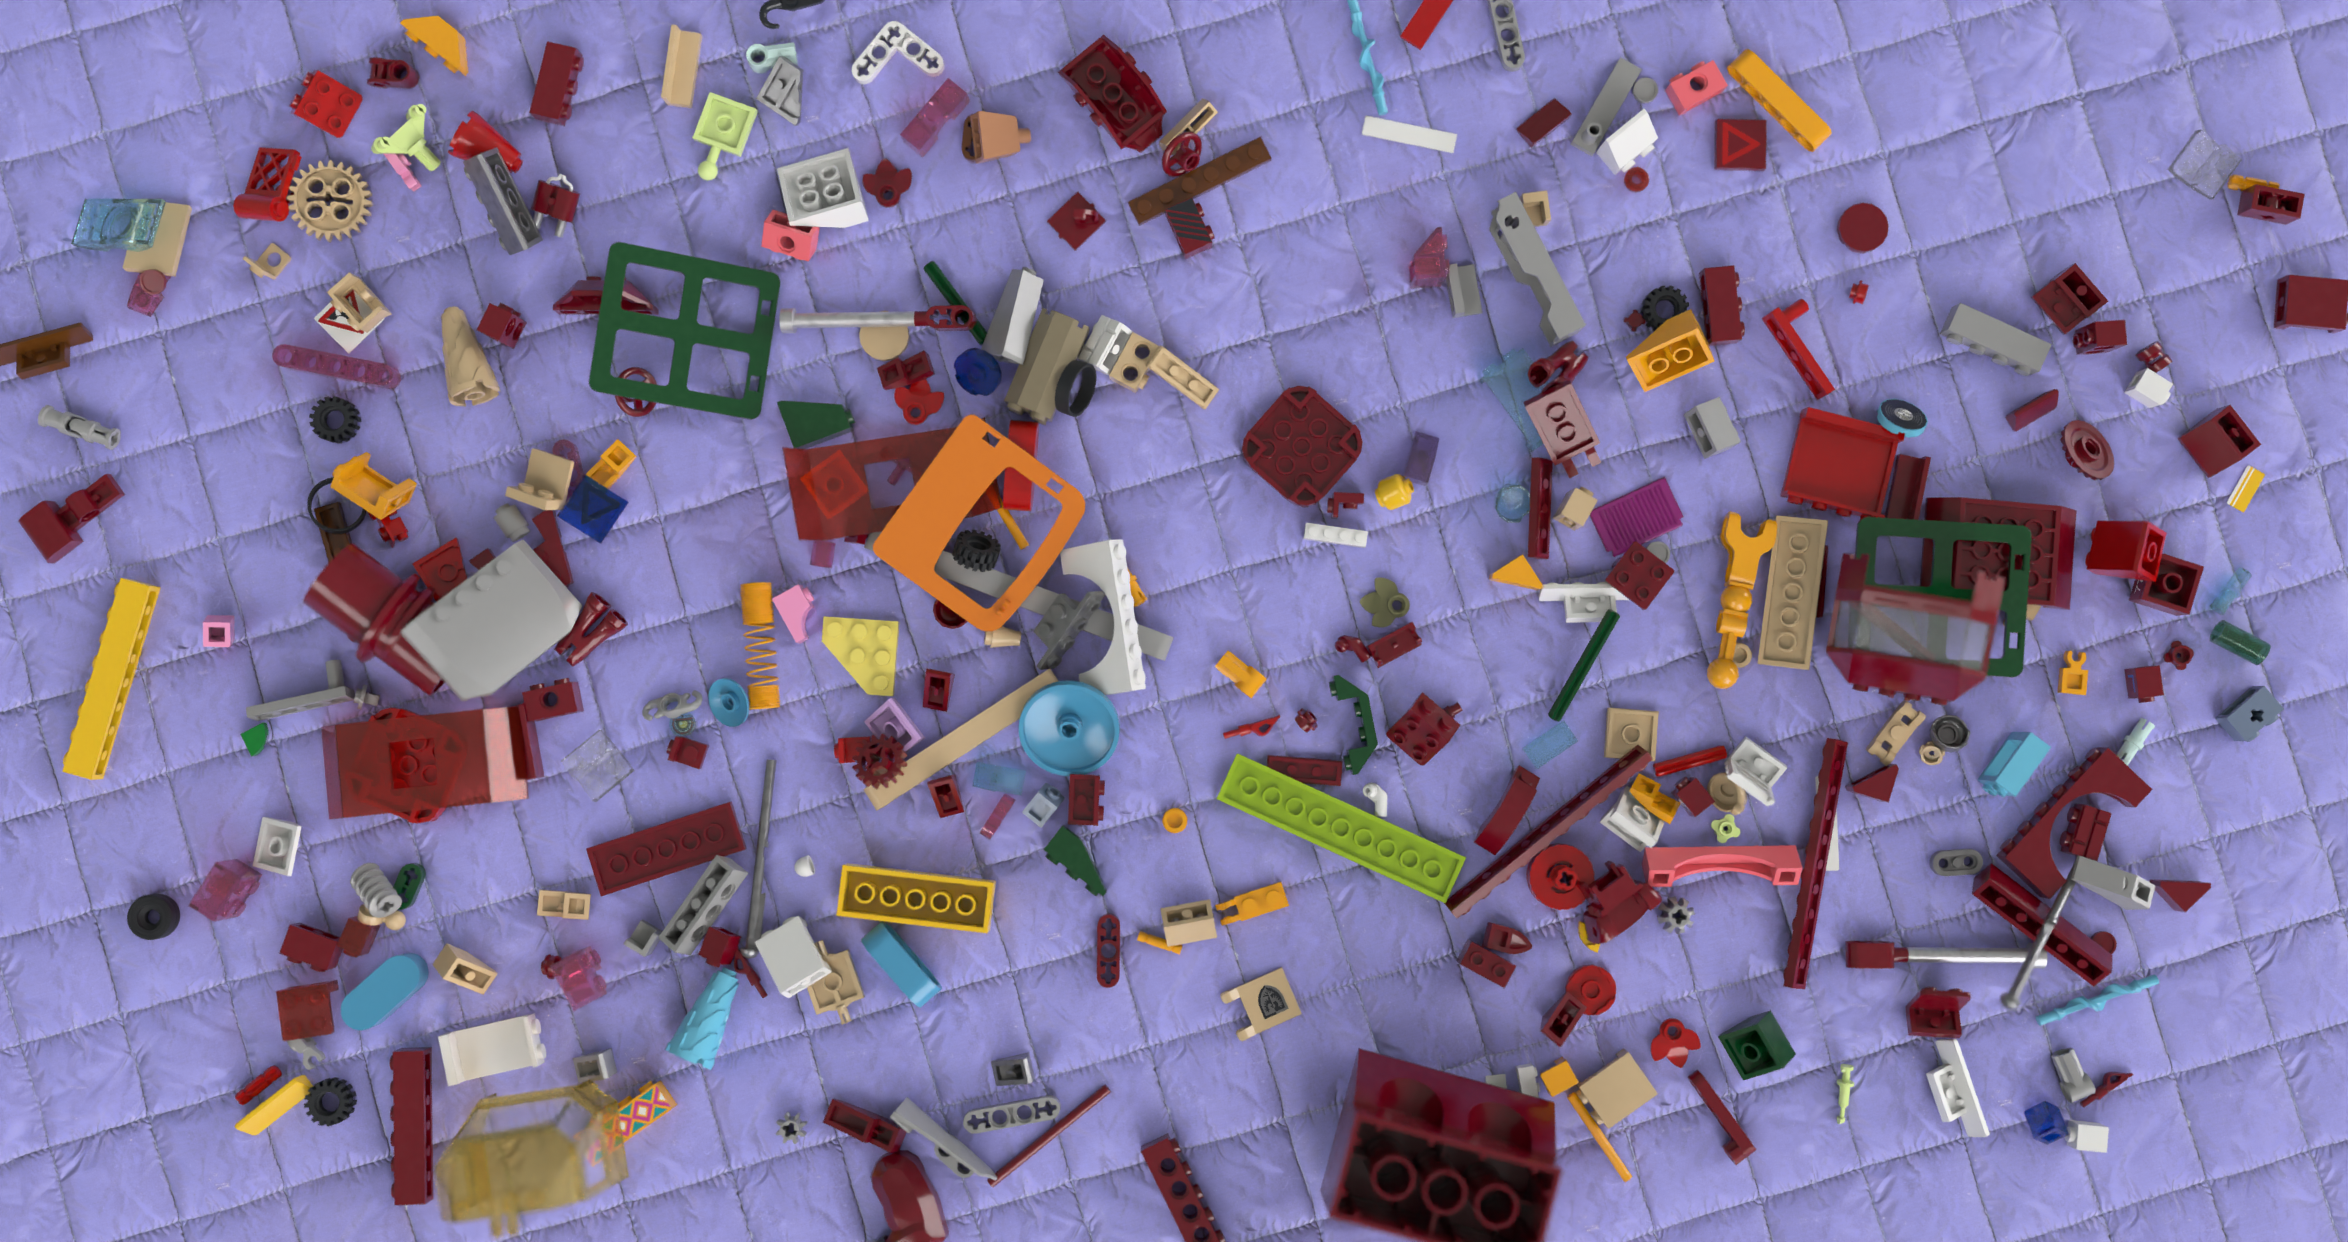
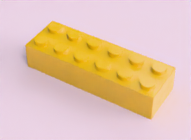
[836,863,996,933]

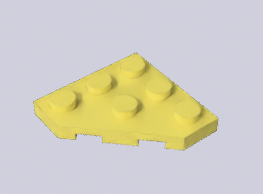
[822,616,899,696]

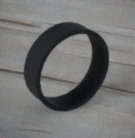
[1055,360,1096,417]
[307,477,366,534]

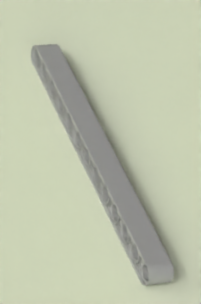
[864,524,1174,661]

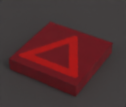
[1714,119,1767,171]

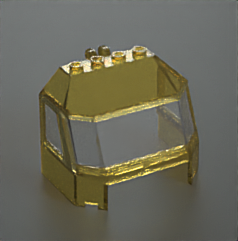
[434,1079,629,1239]

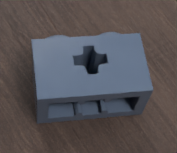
[2215,686,2284,742]

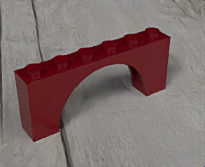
[1996,747,2153,899]

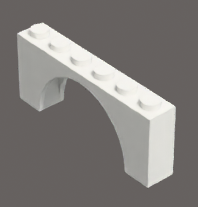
[1060,539,1146,695]

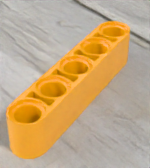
[1727,49,1832,152]

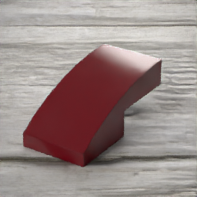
[877,350,935,390]

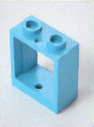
[1977,732,2051,797]

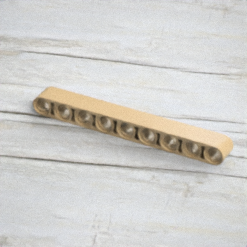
[863,669,1058,811]

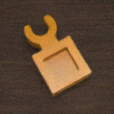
[2057,651,2088,695]

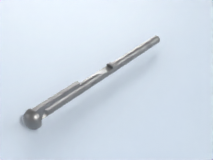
[740,759,777,958]
[2000,860,2076,1010]

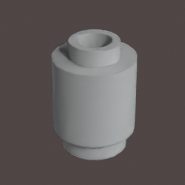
[494,503,530,542]

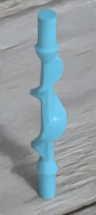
[1347,0,1388,116]
[2036,974,2159,1026]

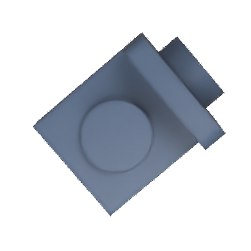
[1022,783,1065,828]

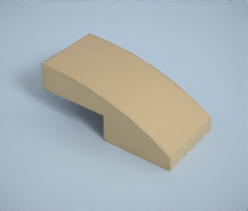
[537,889,591,920]

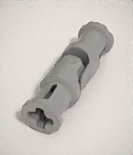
[38,405,121,450]

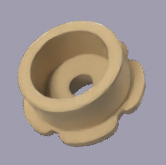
[1919,741,1945,765]

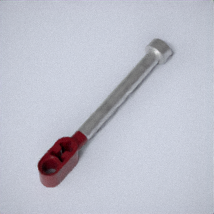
[779,305,977,333]
[1845,941,2047,969]

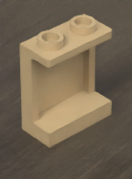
[1576,1048,1658,1129]

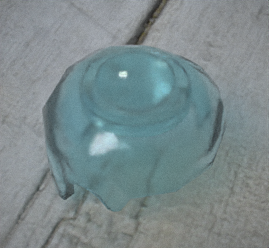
[1494,484,1530,523]

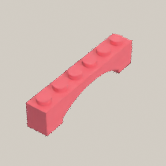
[1642,845,1802,887]

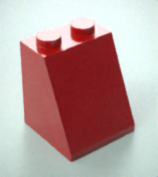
[2086,521,2167,582]

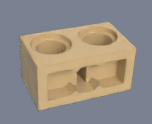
[1109,332,1159,393]

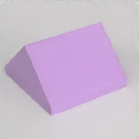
[864,698,925,761]

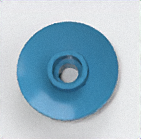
[708,678,749,727]

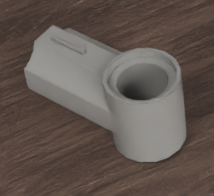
[2051,1048,2095,1103]

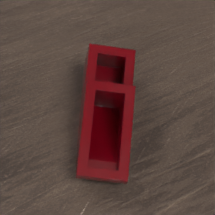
[823,1098,906,1153]

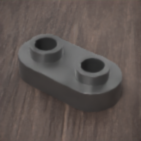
[1930,849,1983,876]

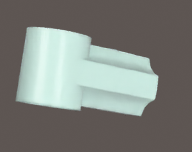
[746,43,798,74]

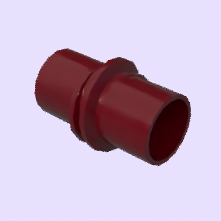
[303,543,445,696]

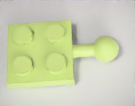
[692,92,758,181]

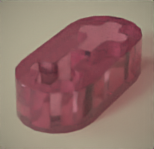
[980,793,1016,840]

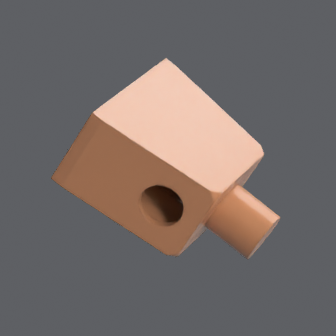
[970,111,1031,164]

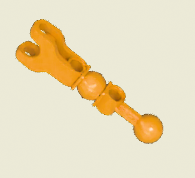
[1707,511,1777,689]

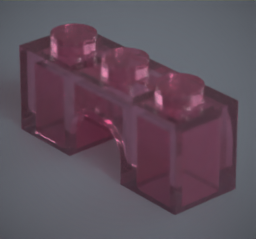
[900,78,970,158]

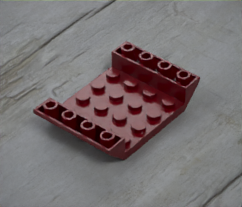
[1920,497,2077,610]

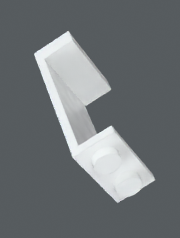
[438,1013,546,1086]

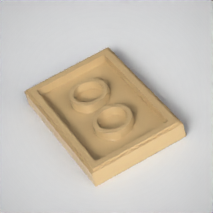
[122,199,192,277]

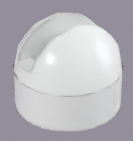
[794,855,815,877]

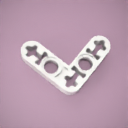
[852,21,945,84]

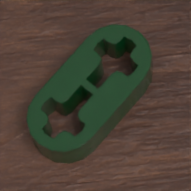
[393,863,426,910]

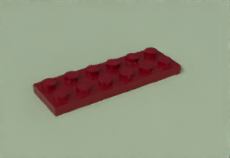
[586,801,747,896]

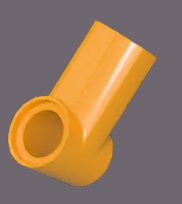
[1215,650,1267,699]

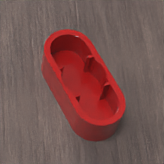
[1003,420,1039,512]

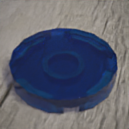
[954,348,1002,396]

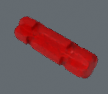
[235,1065,282,1105]

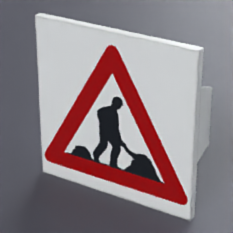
[314,290,385,354]

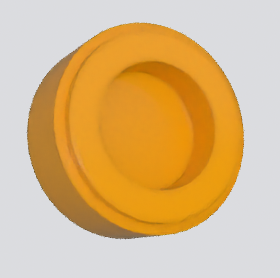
[1162,808,1187,833]

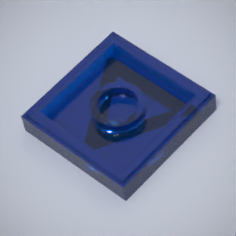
[557,474,629,544]

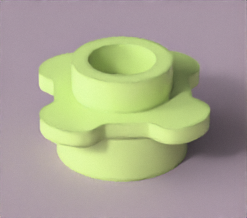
[1711,814,1740,843]

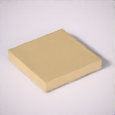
[1604,708,1659,761]

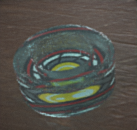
[669,712,696,736]

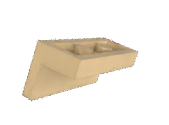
[661,24,702,108]

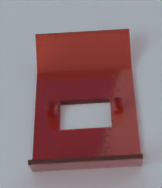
[782,417,1002,541]
[321,706,529,819]

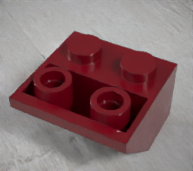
[2177,405,2262,478]

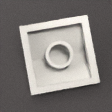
[253,817,302,876]

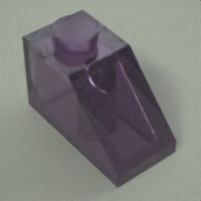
[1402,431,1439,486]

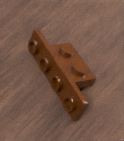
[0,323,93,380]

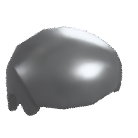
[1930,715,1970,753]

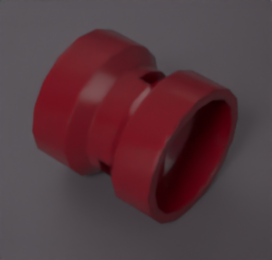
[2136,341,2172,373]

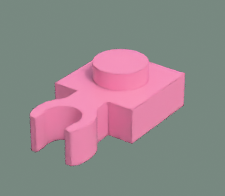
[384,154,422,192]

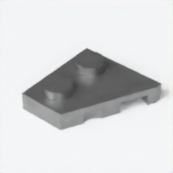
[756,56,803,126]

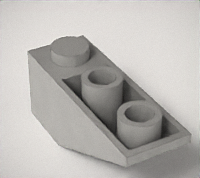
[2071,856,2155,910]

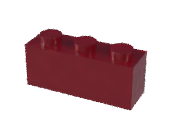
[529,41,584,126]
[1699,265,1745,346]

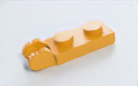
[1215,881,1289,925]

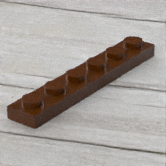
[1128,136,1272,226]

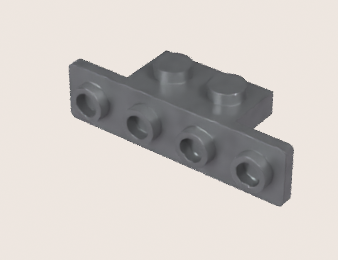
[1033,591,1105,670]

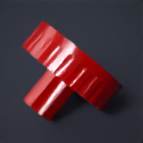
[1526,843,1595,910]

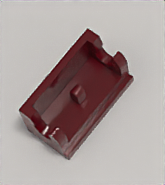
[1366,622,1422,668]

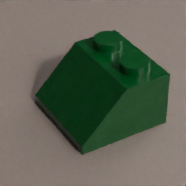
[1718,1010,1796,1081]

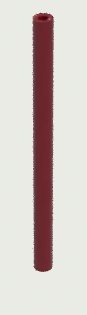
[987,1084,1111,1188]

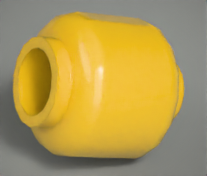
[1375,474,1414,510]

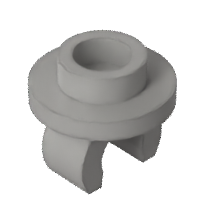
[353,685,380,709]

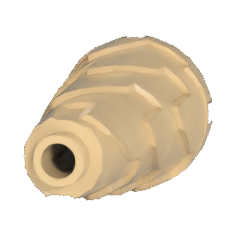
[441,306,500,406]

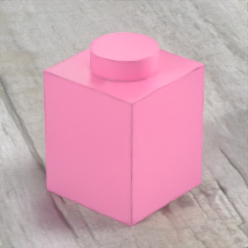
[203,615,235,647]

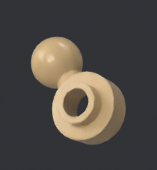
[357,904,406,930]

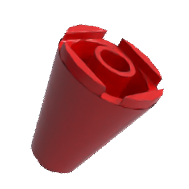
[448,111,523,174]

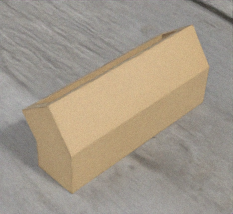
[1159,98,1218,155]

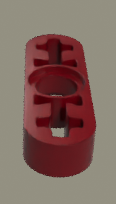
[1097,913,1120,988]

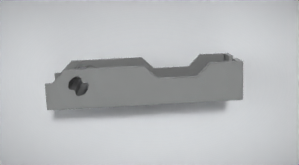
[1489,192,1586,347]

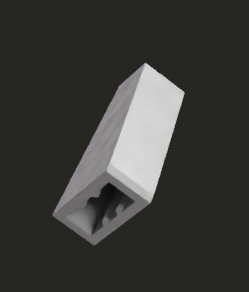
[980,267,1044,365]

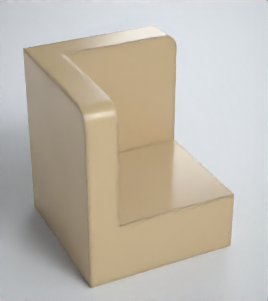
[1519,190,1551,227]

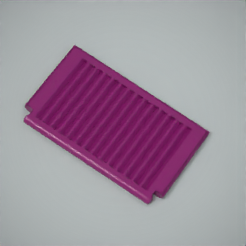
[1590,477,1684,557]

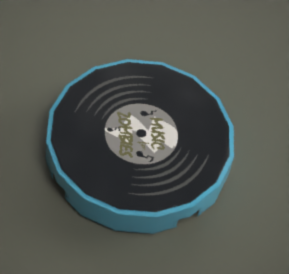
[1877,399,1928,438]

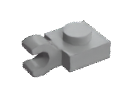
[284,1025,325,1070]

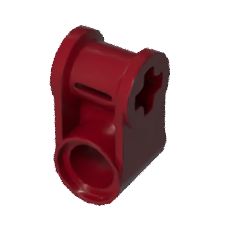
[367,57,419,89]

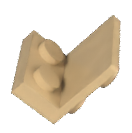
[505,448,574,510]

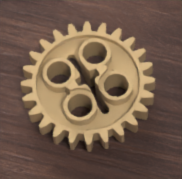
[287,160,373,242]

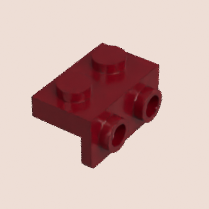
[1068,774,1105,826]

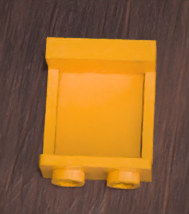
[330,452,417,520]

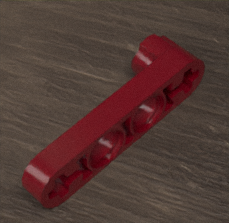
[1687,1070,1756,1165]

